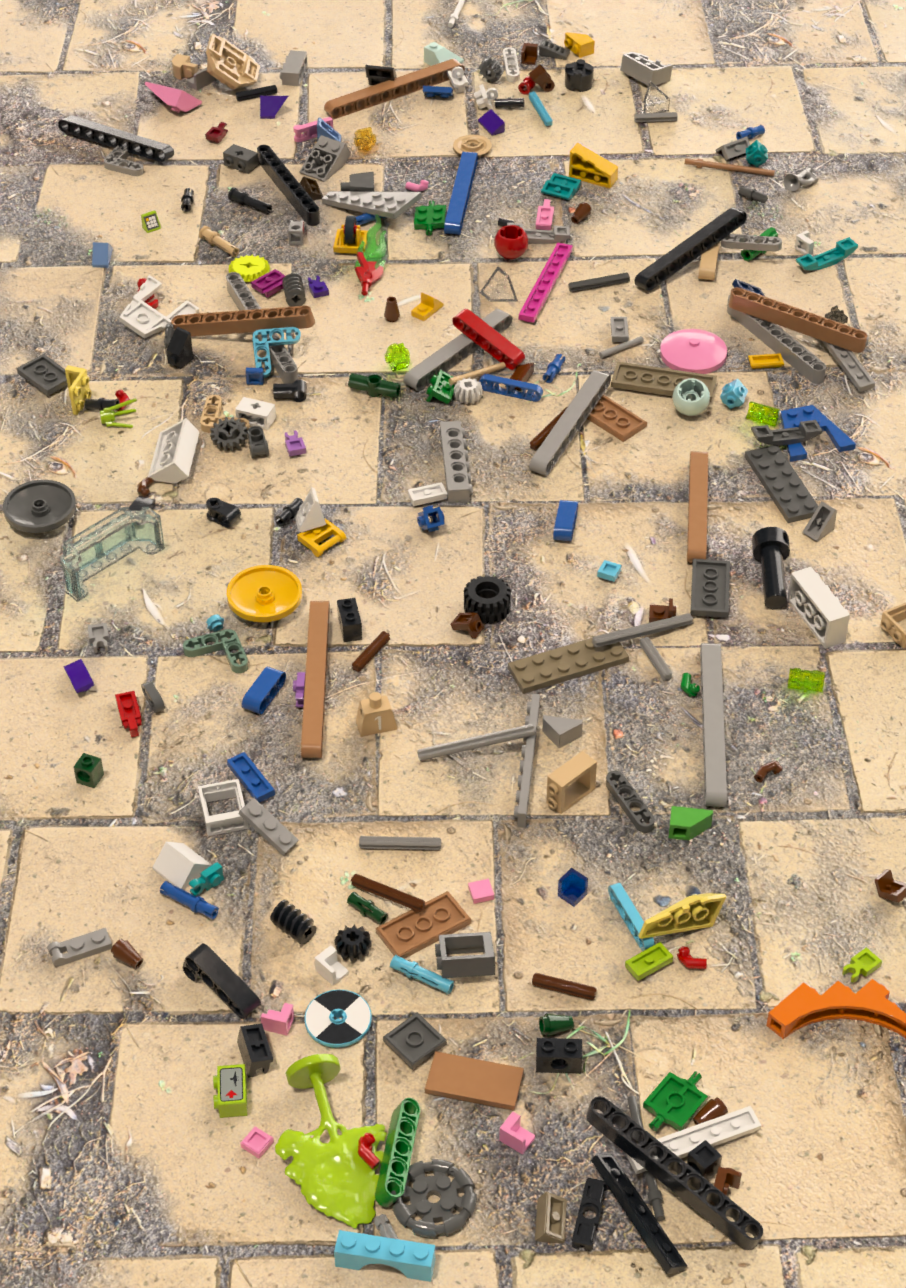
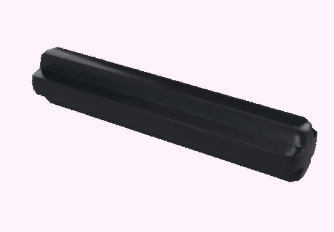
[235,85,277,101]

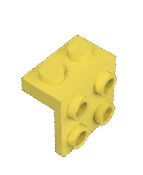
[65,365,92,415]

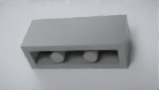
[280,50,307,86]

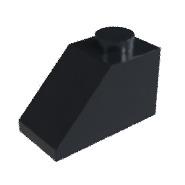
[166,327,194,369]

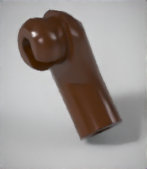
[137,476,154,497]

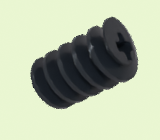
[270,899,317,945]

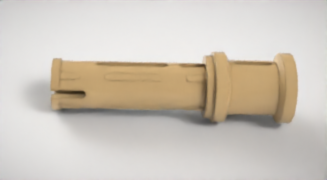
[199,226,239,257]

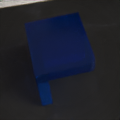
[558,868,588,907]

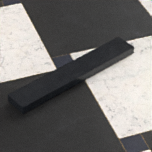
[591,1154,687,1274]

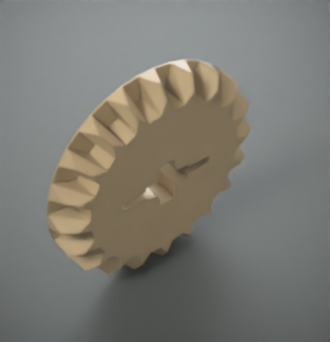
[453,135,492,158]

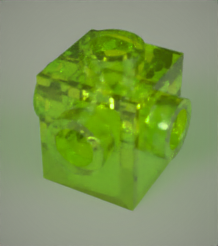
[384,343,410,372]

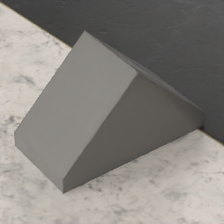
[803,501,837,542]
[542,715,583,748]

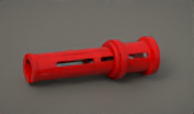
[518,67,544,95]

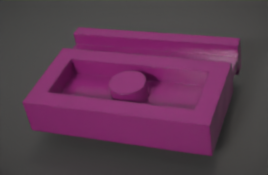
[251,269,285,297]

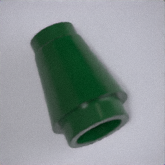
[539,1014,574,1036]

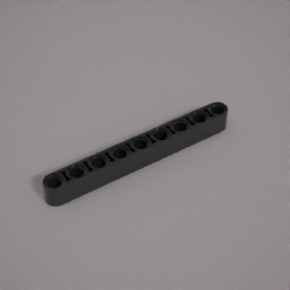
[58,115,174,162]
[257,145,320,226]
[634,207,747,291]
[586,1096,763,1250]

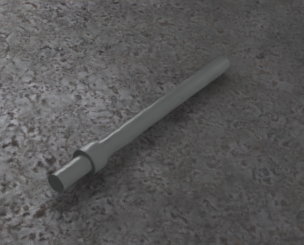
[627,1096,665,1221]

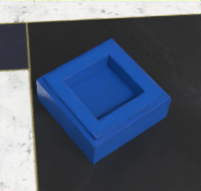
[245,367,264,385]

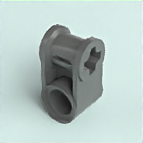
[248,426,269,458]

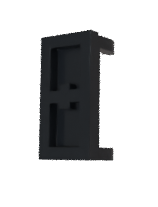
[237,1023,273,1078]

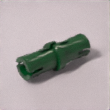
[347,892,388,925]

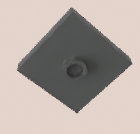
[383,1012,447,1070]

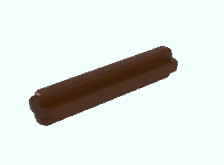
[352,631,390,672]
[532,973,597,1000]

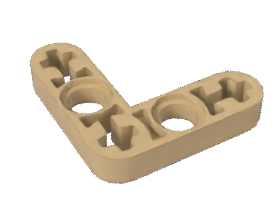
[200,394,250,434]

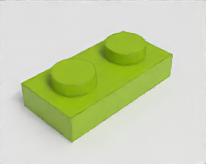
[625,942,674,981]

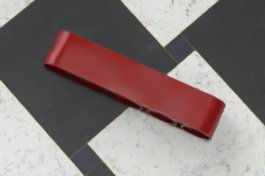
[452,308,525,370]

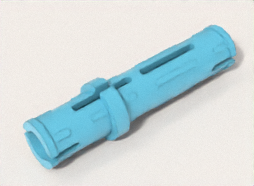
[390,955,454,994]

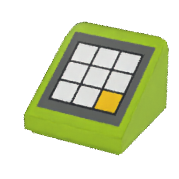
[141,210,161,233]

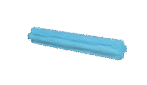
[529,91,553,127]

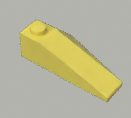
[638,893,726,939]

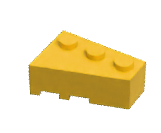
[569,143,618,188]

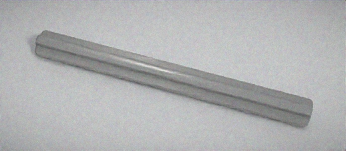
[592,613,693,648]
[417,724,535,761]

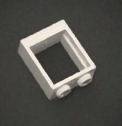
[198,779,249,836]

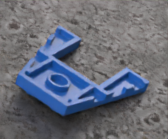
[780,405,856,462]

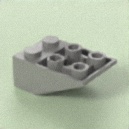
[299,135,351,182]

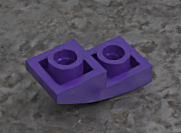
[64,659,94,693]

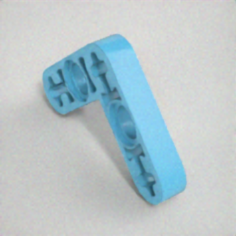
[252,327,301,378]

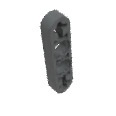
[606,771,655,833]

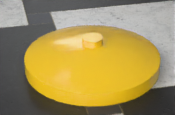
[227,565,302,622]

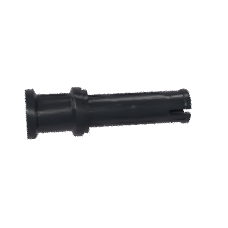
[228,187,272,214]

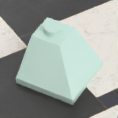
[424,42,464,66]

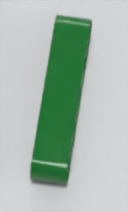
[375,1098,420,1208]

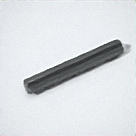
[568,272,630,292]

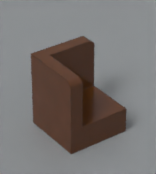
[521,43,538,65]

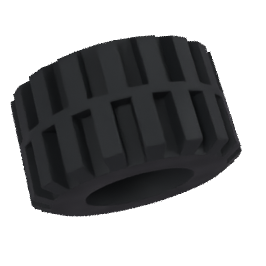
[464,575,511,624]

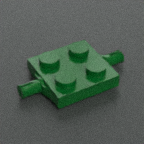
[414,200,447,236]
[643,1071,708,1131]

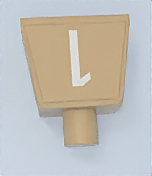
[356,692,397,737]

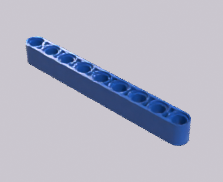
[444,152,478,235]

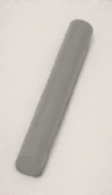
[599,336,644,359]

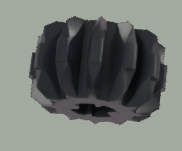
[334,924,372,962]

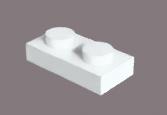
[408,482,447,506]

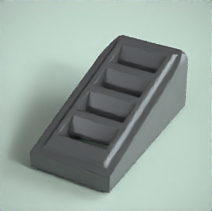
[539,40,570,60]

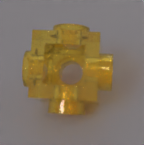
[354,127,376,152]

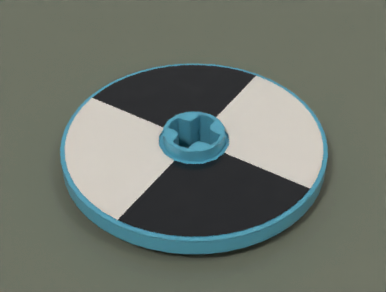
[305,990,372,1048]

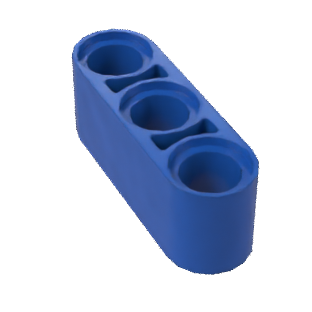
[553,500,578,542]
[242,666,286,715]

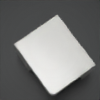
[315,946,348,986]

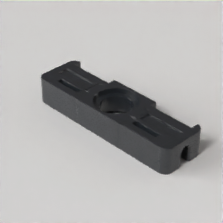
[572,1178,607,1252]

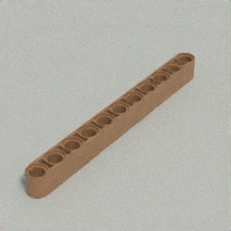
[324,59,465,119]
[301,601,330,758]

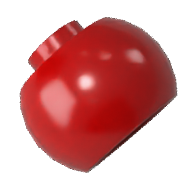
[494,225,528,259]

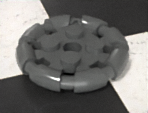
[391,1159,477,1237]

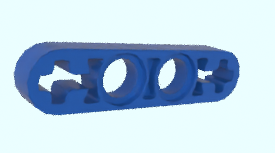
[479,374,543,402]

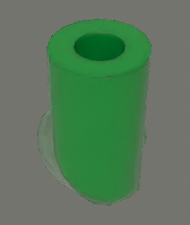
[680,673,700,696]

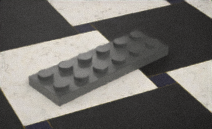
[744,445,818,523]

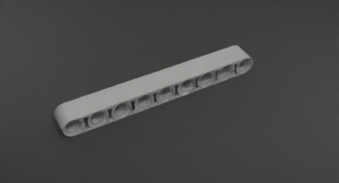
[727,295,826,384]
[403,309,513,391]
[529,370,611,476]

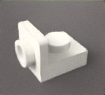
[795,231,814,255]

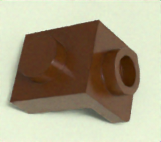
[875,869,906,903]

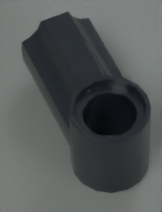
[273,380,307,402]

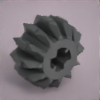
[479,57,504,83]

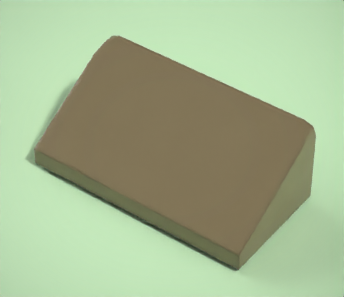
[535,1192,567,1243]

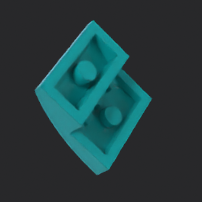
[541,173,582,200]

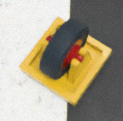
[333,215,369,254]

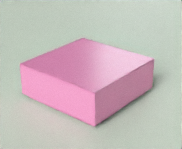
[468,879,494,904]
[240,1127,274,1159]

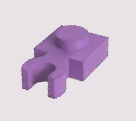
[285,430,306,457]
[293,672,305,707]

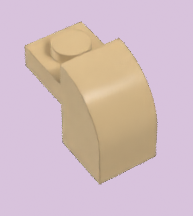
[172,54,198,80]

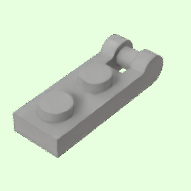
[47,927,112,967]

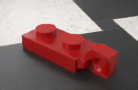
[115,691,142,738]

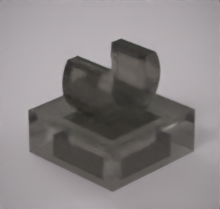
[825,305,848,324]

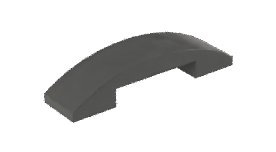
[751,420,822,445]

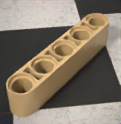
[698,242,720,280]

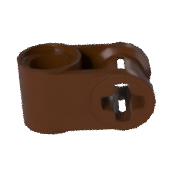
[529,64,555,92]

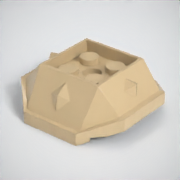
[206,34,260,90]

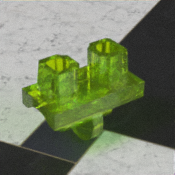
[746,401,780,427]
[787,668,825,693]

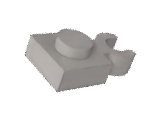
[88,623,109,653]

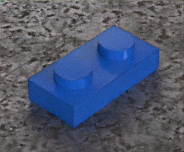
[423,86,453,98]

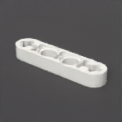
[503,47,520,83]

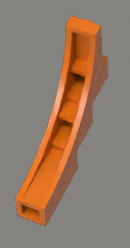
[766,979,906,1039]

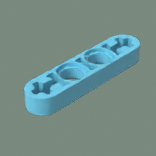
[608,883,655,951]

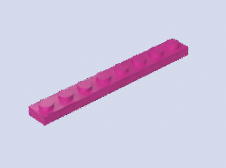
[518,243,573,323]

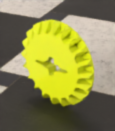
[228,254,270,282]

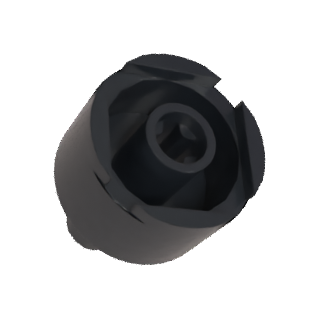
[565,59,594,92]

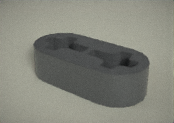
[141,681,165,713]

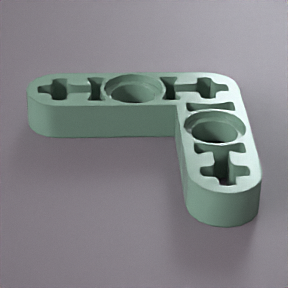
[183,629,248,673]

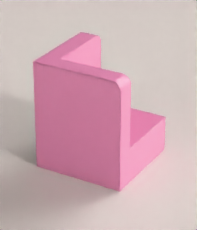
[260,1003,294,1036]
[499,1112,535,1155]

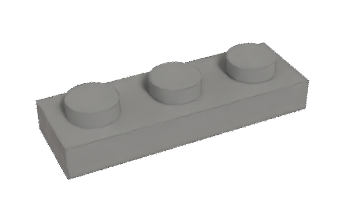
[238,798,299,856]

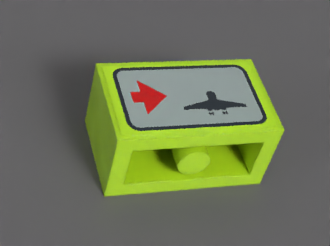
[213,1064,247,1118]

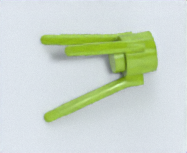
[100,398,137,428]

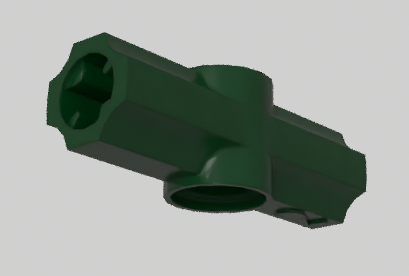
[348,373,401,398]

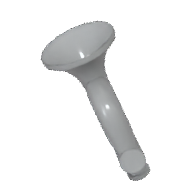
[783,166,819,191]

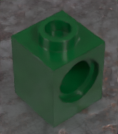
[73,753,104,788]

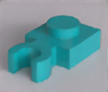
[189,862,224,896]

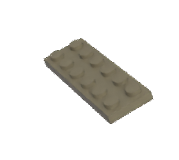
[611,362,717,402]
[508,638,629,694]

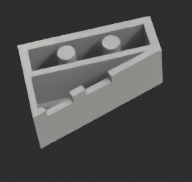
[620,52,673,87]

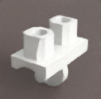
[447,67,468,93]
[474,84,498,110]

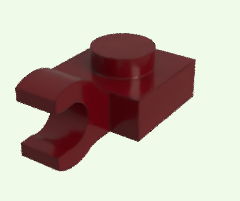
[205,122,228,143]

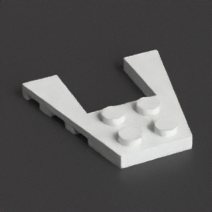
[119,275,200,339]

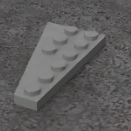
[322,191,422,219]

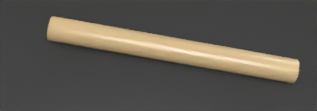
[449,362,506,385]

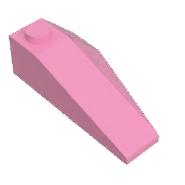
[145,82,202,113]

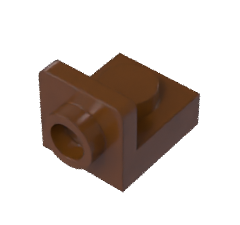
[649,598,676,623]
[450,613,484,639]
[710,1167,742,1204]

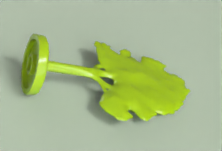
[275,1053,387,1228]

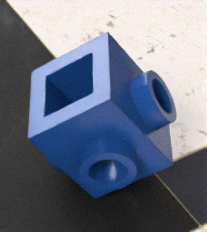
[417,505,445,532]

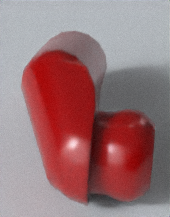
[115,389,130,411]

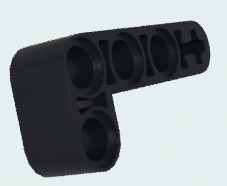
[182,943,261,1019]

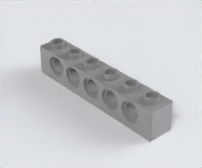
[440,421,473,504]

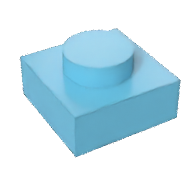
[597,560,622,582]

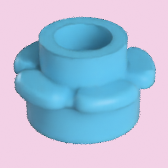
[206,614,224,632]

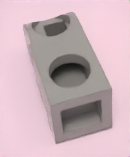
[288,220,304,245]

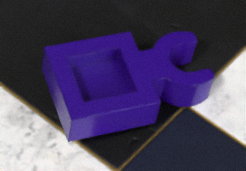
[308,275,329,298]

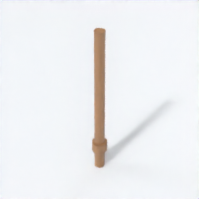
[684,158,775,176]

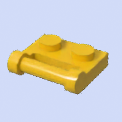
[297,518,346,557]

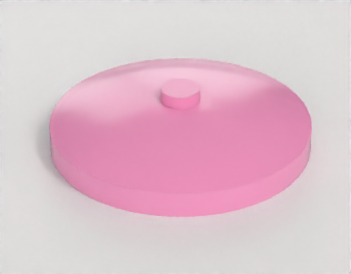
[660,329,727,374]

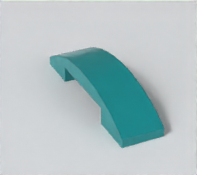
[796,237,858,271]

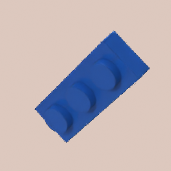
[227,752,275,802]

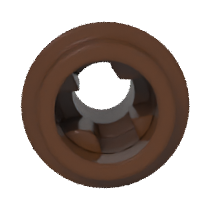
[571,202,592,224]
[384,297,400,322]
[111,939,144,969]
[693,1097,728,1125]

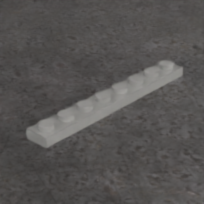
[514,694,540,827]

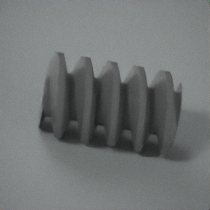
[282,273,306,307]

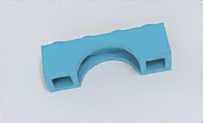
[334,1230,436,1282]

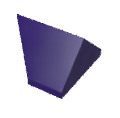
[260,96,289,119]

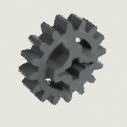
[210,417,248,451]

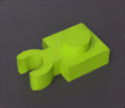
[842,947,882,983]

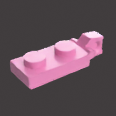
[536,199,554,230]

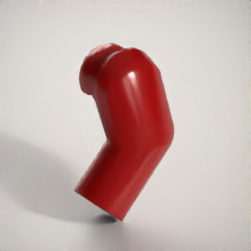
[677,946,707,970]
[358,1133,380,1169]

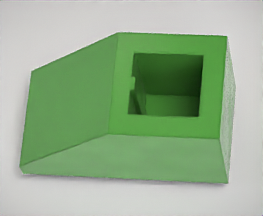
[668,806,713,840]

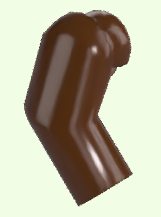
[754,760,782,783]

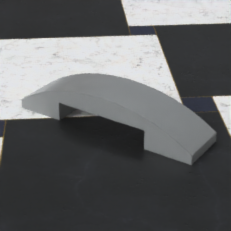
[507,223,570,244]

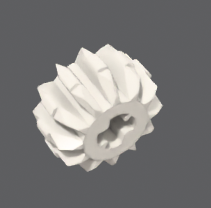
[454,377,483,404]

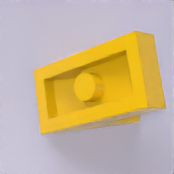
[411,292,444,321]

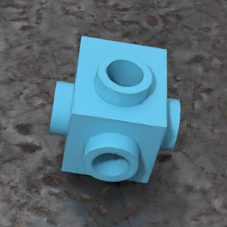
[720,379,748,409]

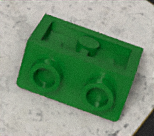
[426,370,455,404]

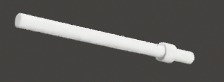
[448,0,465,28]

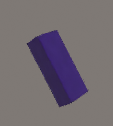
[478,109,505,136]

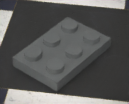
[17,354,68,396]

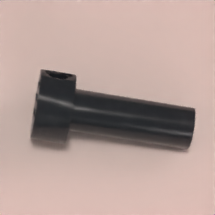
[752,527,790,610]

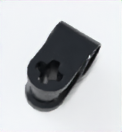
[206,498,241,528]

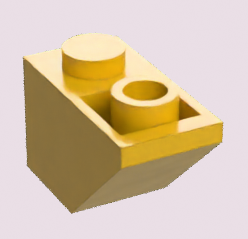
[564,32,595,58]

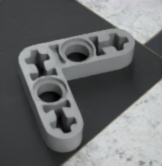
[104,143,144,176]

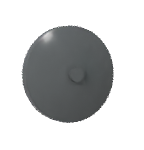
[3,480,76,533]

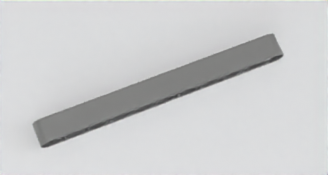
[226,272,298,384]
[700,643,727,807]

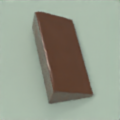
[505,363,534,391]

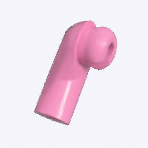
[405,180,429,192]

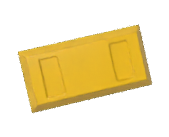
[748,353,784,369]

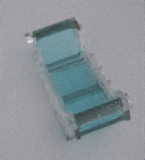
[60,507,165,602]

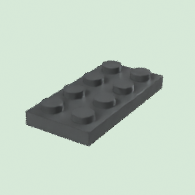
[690,559,730,618]

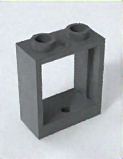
[435,932,495,978]

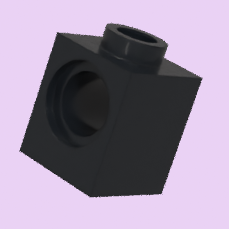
[687,1140,722,1180]

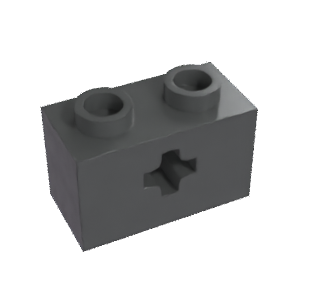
[223,144,259,174]

